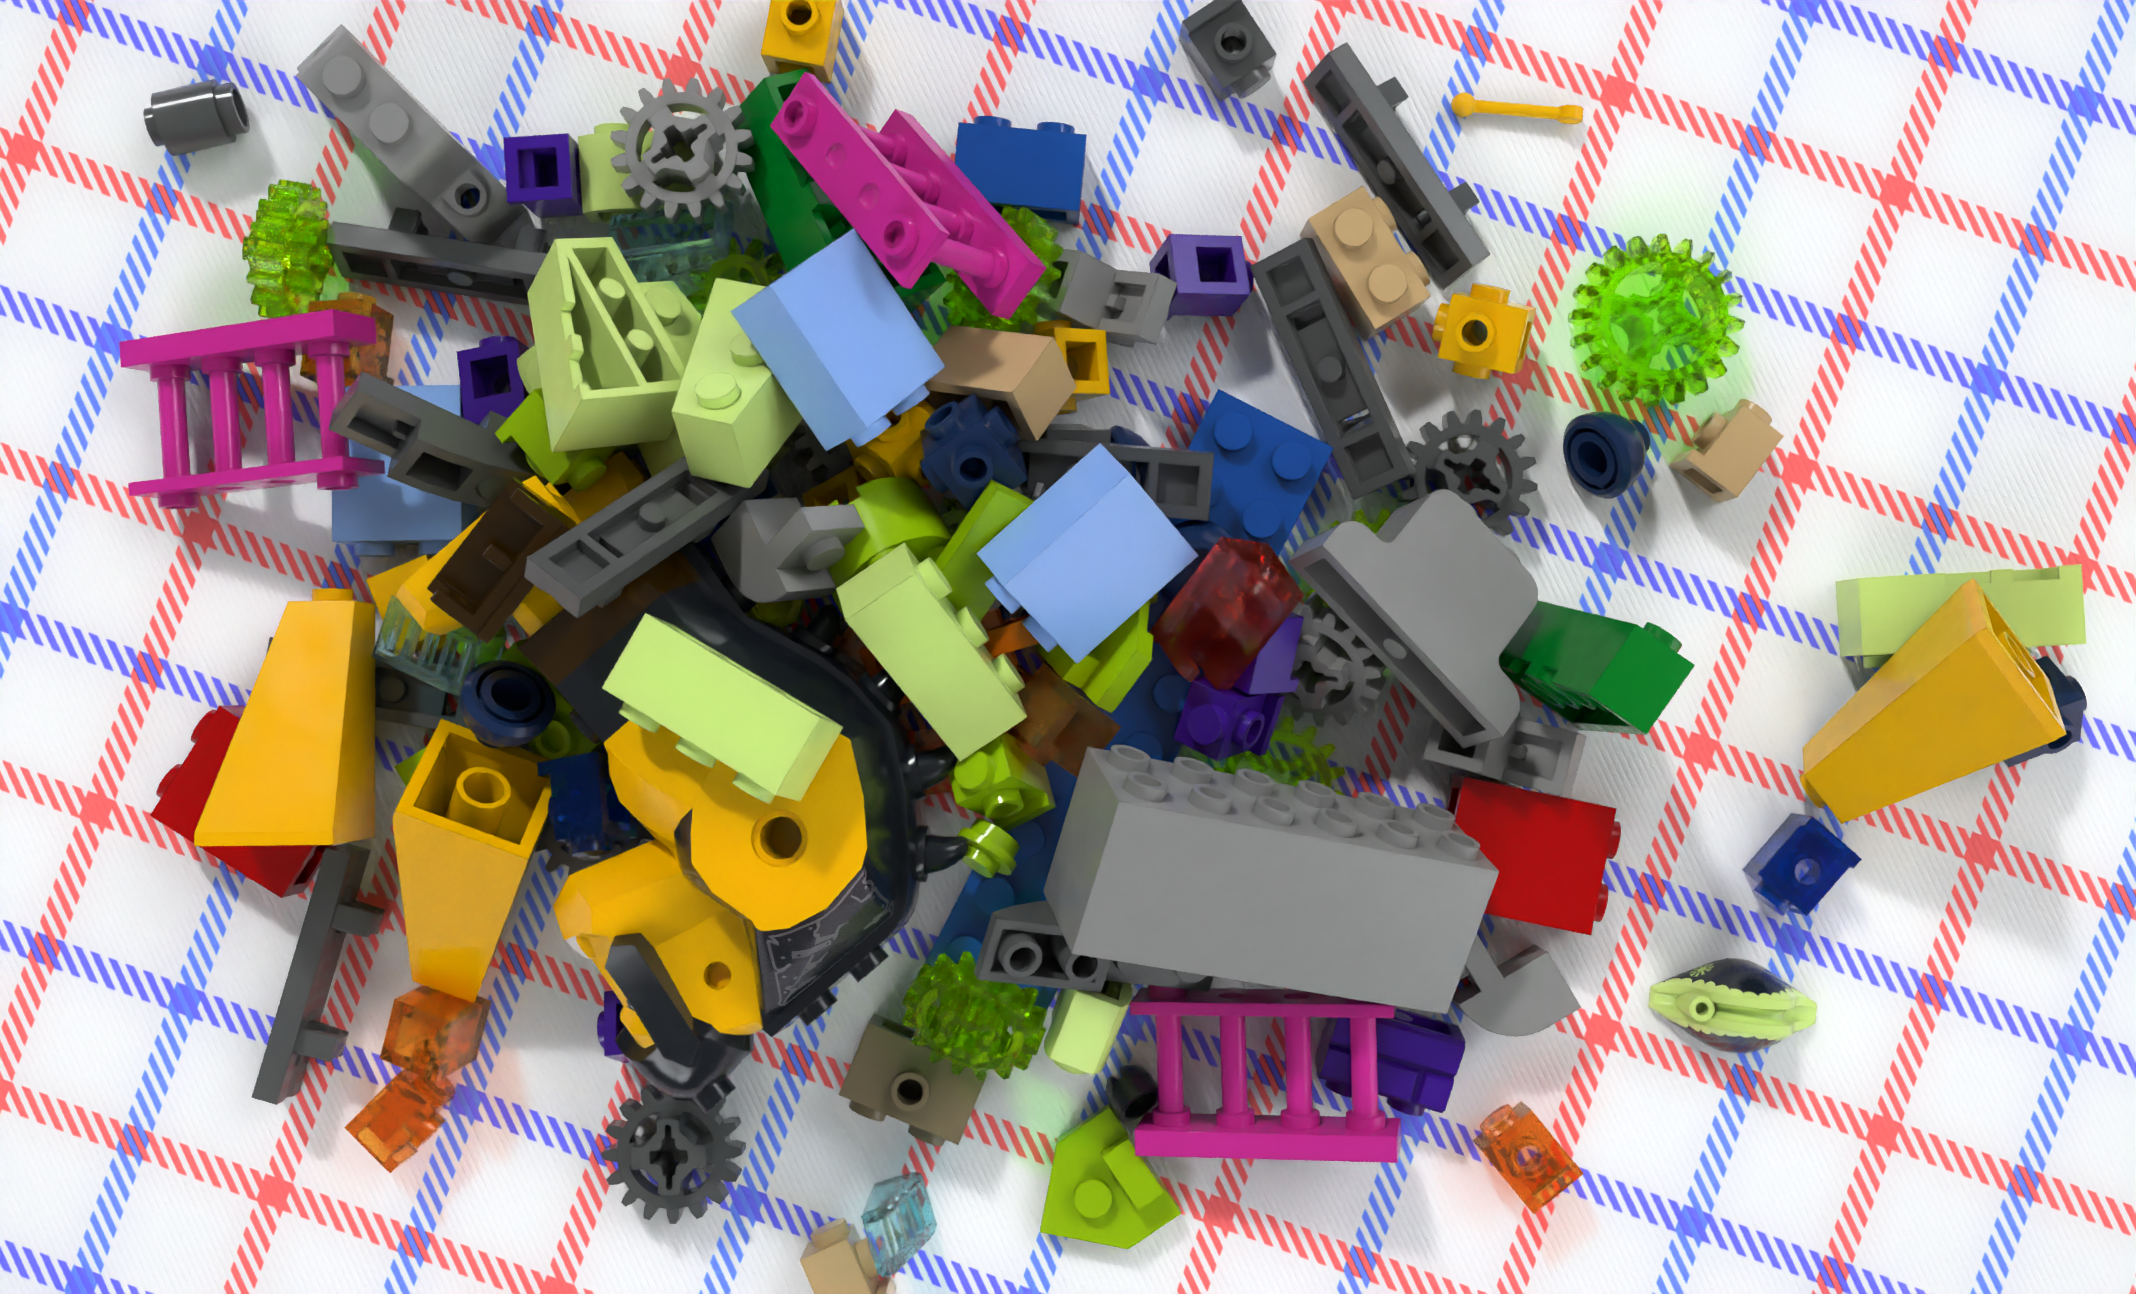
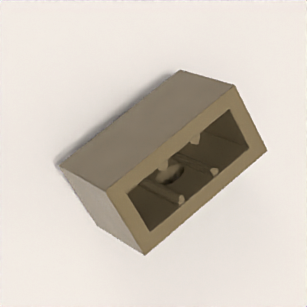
[838,1013,990,1146]

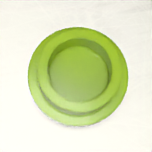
[956,818,1020,878]

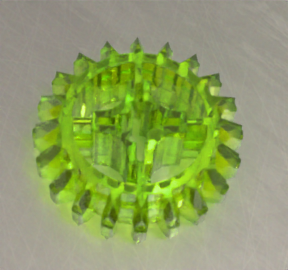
[1567,234,1746,408]

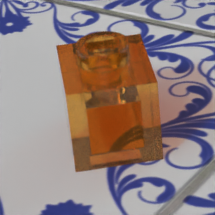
[1014,663,1122,778]
[379,985,491,1082]

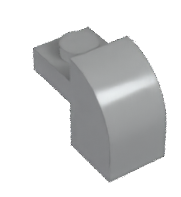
[1021,247,1177,348]
[711,497,865,603]
[1423,717,1587,799]
[1452,934,1581,1037]

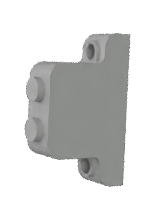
[296,24,527,245]
[1288,489,1538,748]

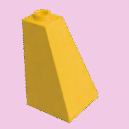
[1799,578,2066,824]
[194,588,375,846]
[392,719,568,1003]

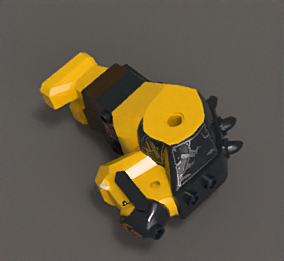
[396,451,969,1114]

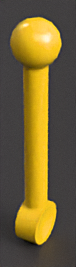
[1451,92,1584,124]

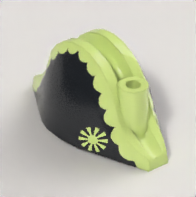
[1648,958,1817,1053]

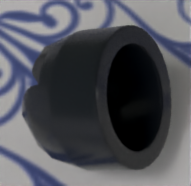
[1105,1065,1158,1122]

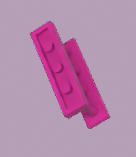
[770,72,1046,320]
[119,309,385,509]
[1130,985,1401,1163]

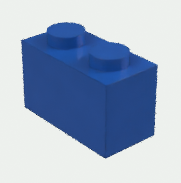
[954,116,1087,225]

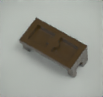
[427,477,577,644]

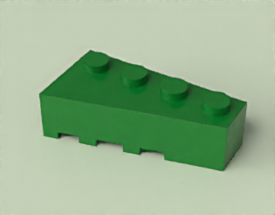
[735,67,947,314]
[1499,600,1695,735]

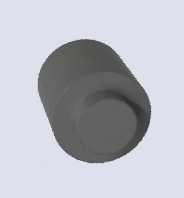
[143,79,250,156]

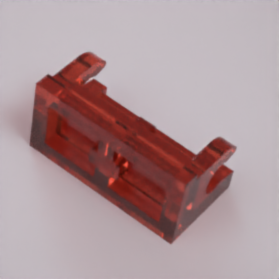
[1149,537,1305,690]

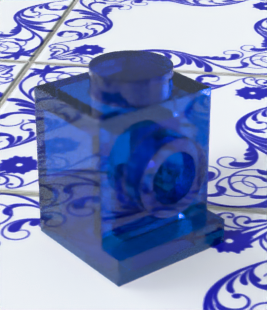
[537,751,637,857]
[1742,813,1862,916]

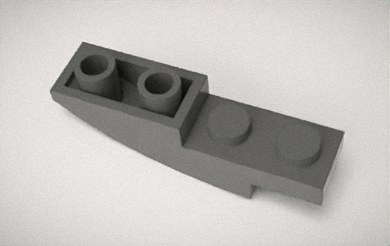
[328,371,572,508]
[974,900,1213,992]

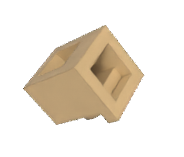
[1669,399,1784,503]
[799,1218,896,1294]

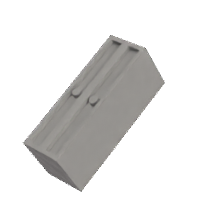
[1043,745,1499,1014]

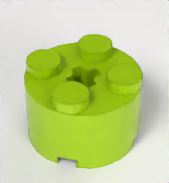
[828,477,952,628]

